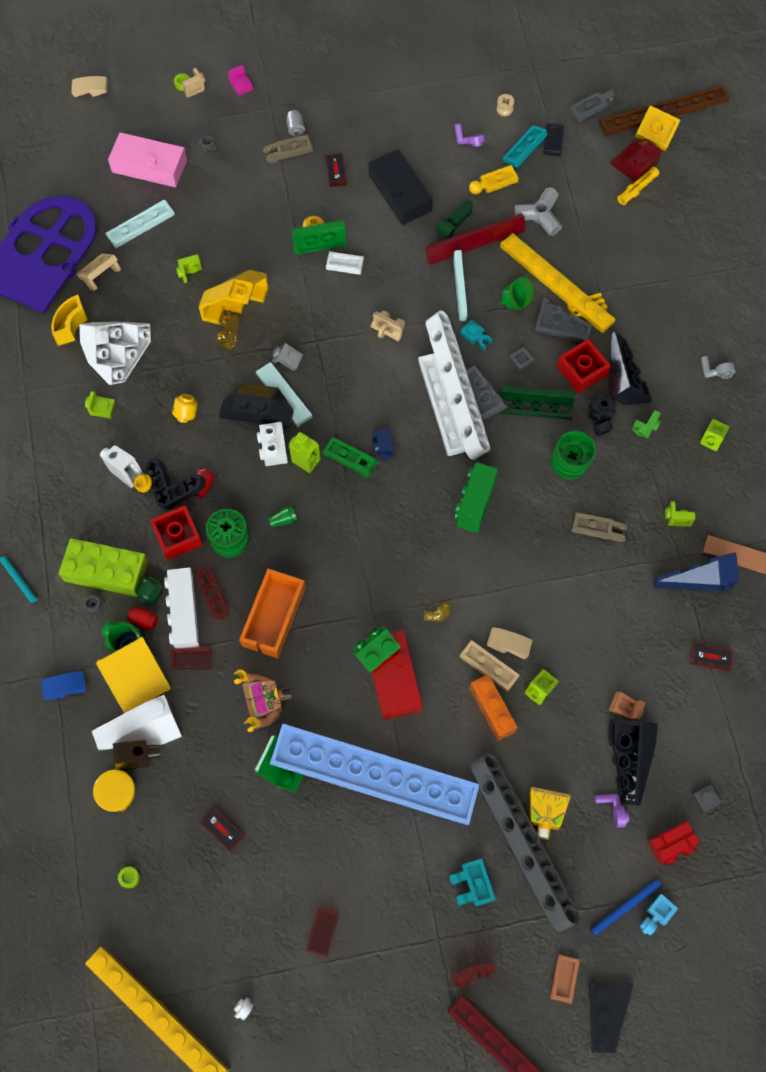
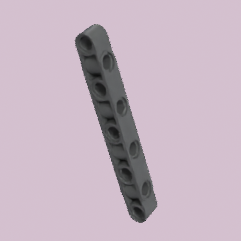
[471,753,579,932]

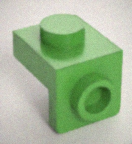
[632,410,661,438]

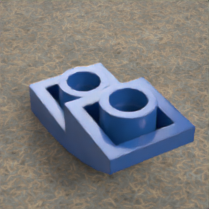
[41,671,86,700]

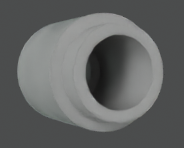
[286,110,305,137]

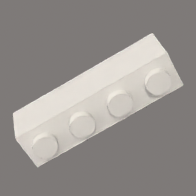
[164,567,200,650]

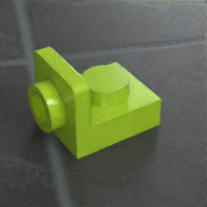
[176,254,202,283]
[85,391,116,419]
[700,419,730,451]
[665,501,695,527]
[525,669,559,705]

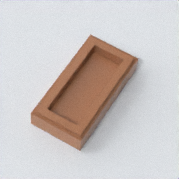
[550,954,580,1004]

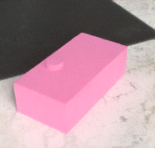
[108,133,187,187]

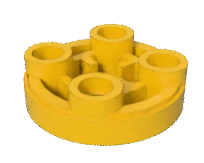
[93,770,136,812]

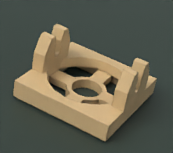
[76,253,121,291]

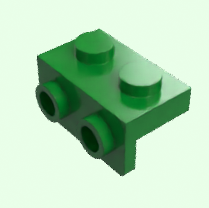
[352,626,401,673]

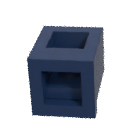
[372,429,394,460]

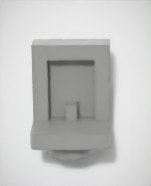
[271,343,303,371]

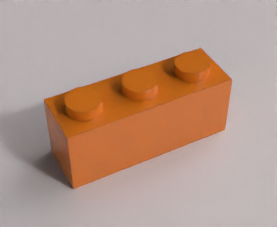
[469,674,518,741]

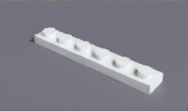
[418,354,466,456]

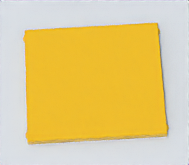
[96,637,171,714]

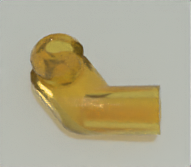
[424,602,451,622]

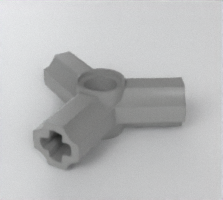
[514,187,562,236]

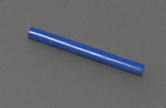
[590,879,662,936]

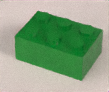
[454,462,498,533]

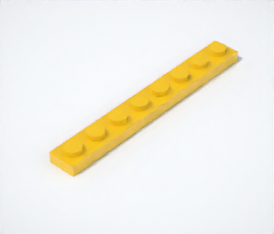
[500,233,615,333]

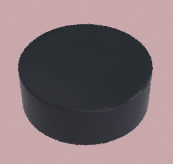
[593,421,613,436]

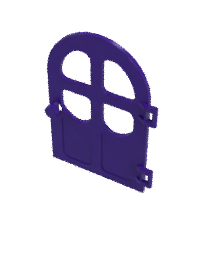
[0,196,96,313]

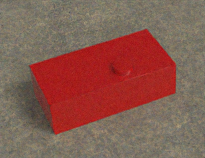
[365,630,422,721]

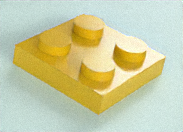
[635,105,680,151]

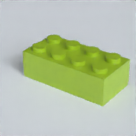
[58,538,149,597]

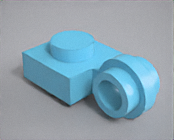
[640,894,678,935]

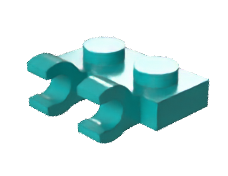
[449,858,496,907]

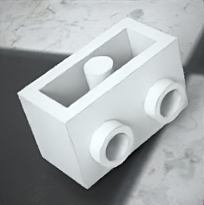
[257,422,288,466]

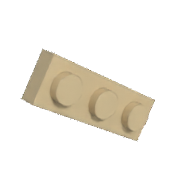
[459,640,520,692]

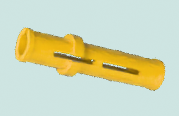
[617,166,659,205]

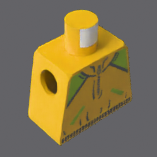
[529,787,571,840]

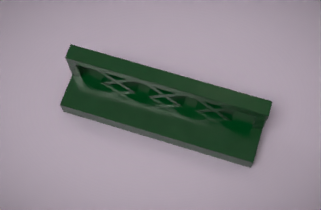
[499,385,575,420]

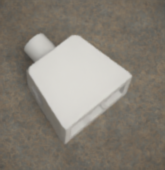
[100,445,144,488]

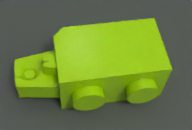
[289,432,321,473]

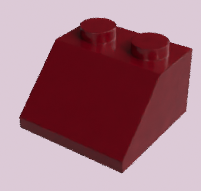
[611,140,662,182]

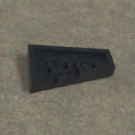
[589,983,634,1053]

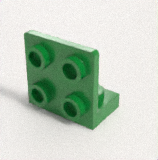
[255,735,303,793]

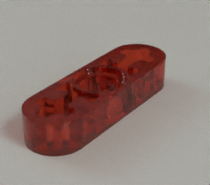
[195,567,229,620]

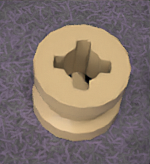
[497,94,514,116]

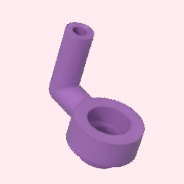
[455,123,486,147]
[595,794,629,828]

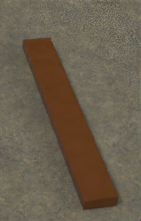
[599,85,730,136]

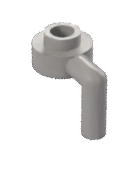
[701,356,736,379]

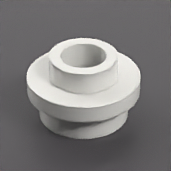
[234,997,253,1020]

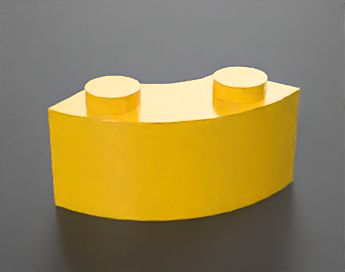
[52,295,88,346]

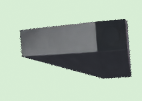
[609,332,652,405]
[608,719,658,806]

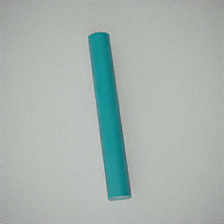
[0,556,38,603]

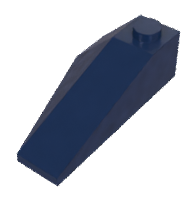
[653,552,739,592]

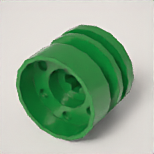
[550,431,596,480]
[206,509,250,558]

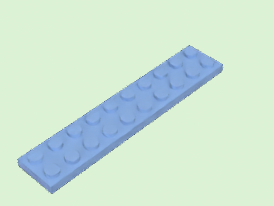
[270,724,479,826]

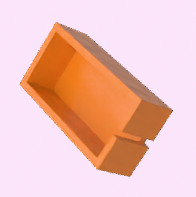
[239,569,306,659]

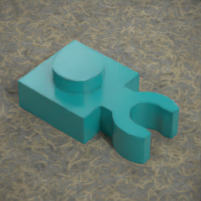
[460,320,492,350]

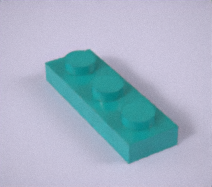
[503,125,547,168]

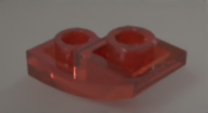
[451,963,495,987]

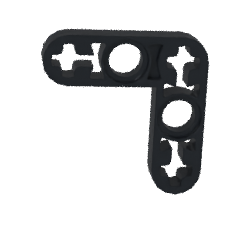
[145,458,206,509]

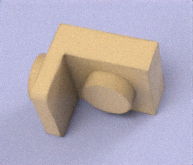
[182,68,206,98]

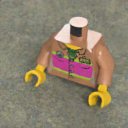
[233,669,292,732]

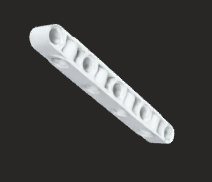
[425,310,490,460]

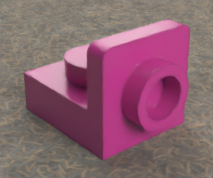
[228,65,253,96]

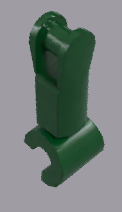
[435,200,473,238]

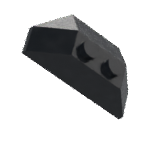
[219,383,294,428]

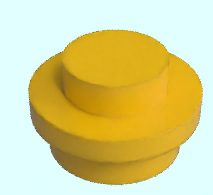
[134,474,152,493]

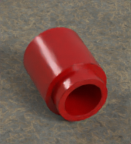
[194,469,215,498]
[127,606,158,631]

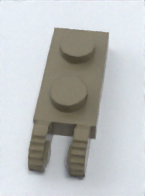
[263,134,313,163]
[572,512,628,542]

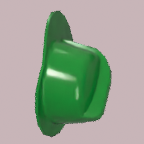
[500,277,534,311]

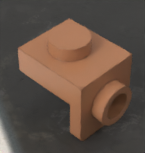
[609,692,646,721]

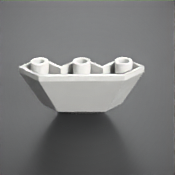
[79,322,151,385]

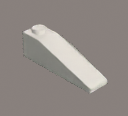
[92,695,182,750]

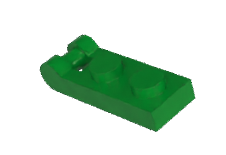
[323,437,378,478]

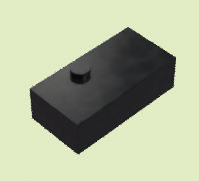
[369,149,433,226]

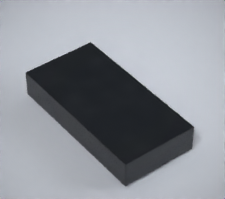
[544,124,564,157]

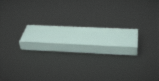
[106,199,175,248]
[453,250,467,321]
[256,362,312,427]

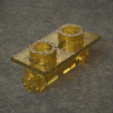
[216,310,240,349]

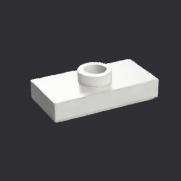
[326,251,364,275]

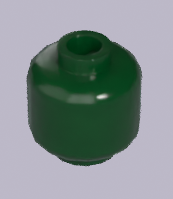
[135,575,164,605]

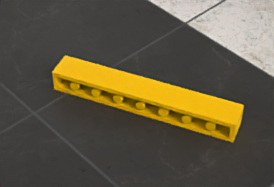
[85,947,230,1072]

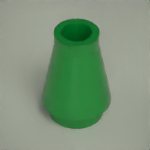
[268,506,298,528]

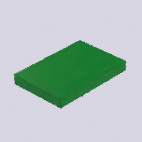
[291,220,346,254]

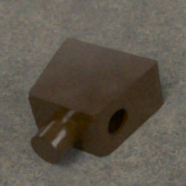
[112,740,160,771]

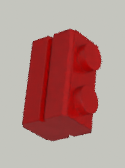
[648,821,700,866]

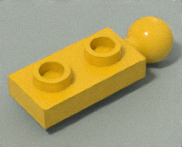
[469,165,519,195]

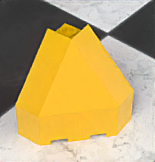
[199,270,269,324]

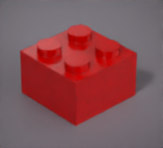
[556,339,611,394]
[150,505,203,561]

